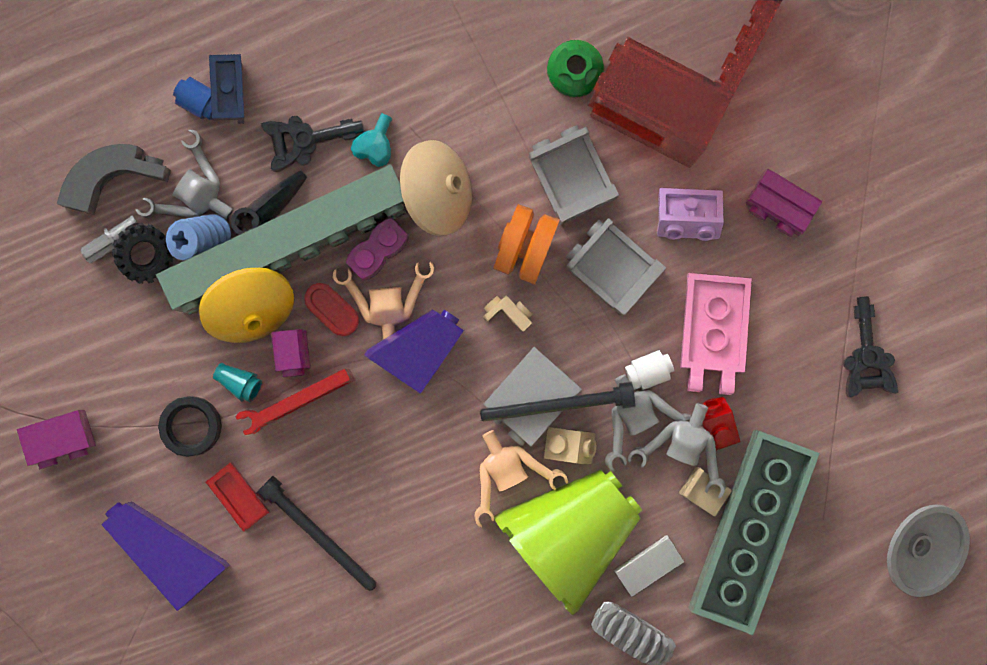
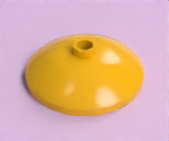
[199,268,294,343]

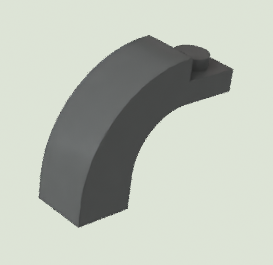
[57,144,171,215]

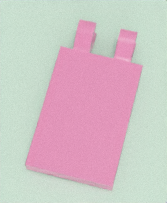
[680,273,752,395]

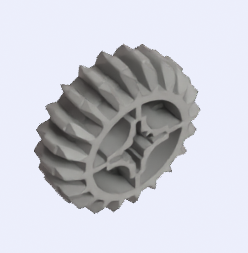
[591,602,676,665]

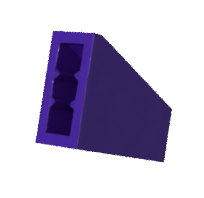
[364,309,464,394]

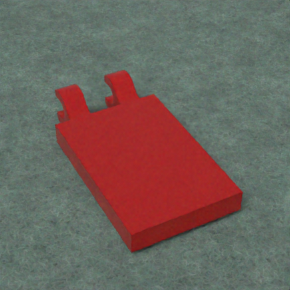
[235,368,355,435]

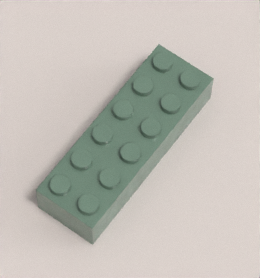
[688,430,820,635]

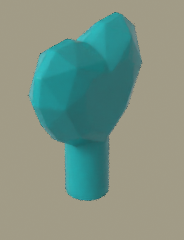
[351,113,392,167]

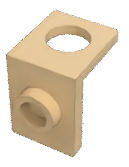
[679,467,732,516]

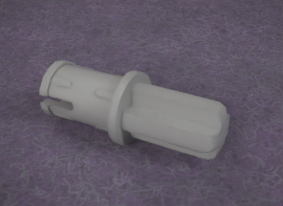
[81,215,137,263]

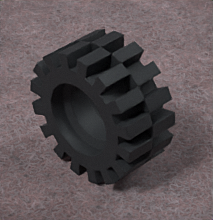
[112,223,174,284]

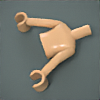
[333,261,435,340]
[474,430,568,527]

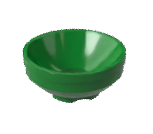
[547,40,604,97]

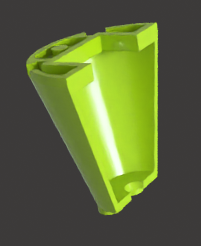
[494,469,643,615]

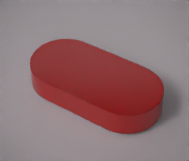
[304,283,359,336]

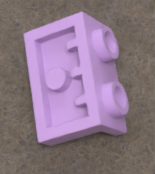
[657,188,724,241]

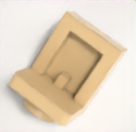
[483,295,532,333]
[544,427,597,464]

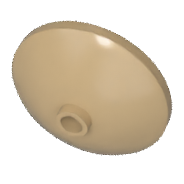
[400,140,472,236]

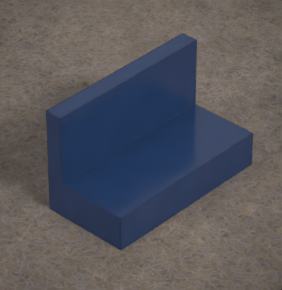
[209,54,244,124]

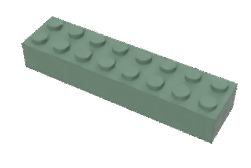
[156,164,407,315]

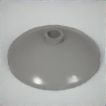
[887,505,970,597]

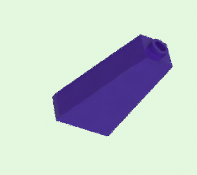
[101,501,230,611]

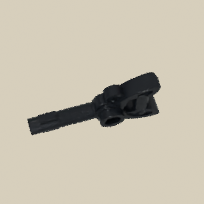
[261,116,364,172]
[843,296,898,397]

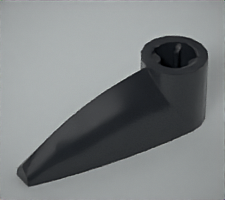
[230,170,307,235]

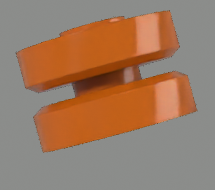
[493,204,559,285]

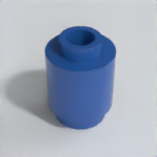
[173,77,212,120]

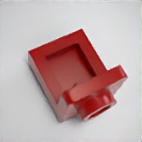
[702,397,741,451]

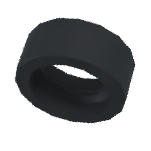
[158,396,222,457]

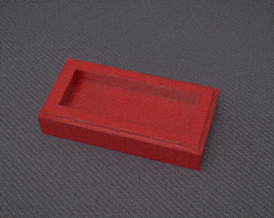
[206,462,270,532]

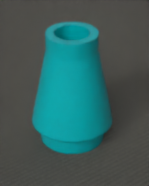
[213,363,262,402]

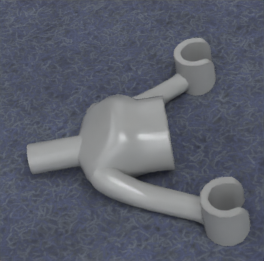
[136,130,233,219]
[605,374,692,471]
[628,403,726,498]

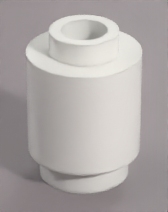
[625,350,674,390]

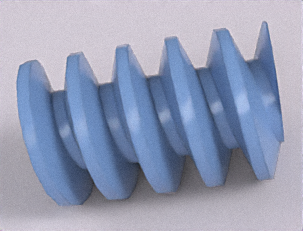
[166,214,231,260]

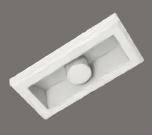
[614,535,684,597]

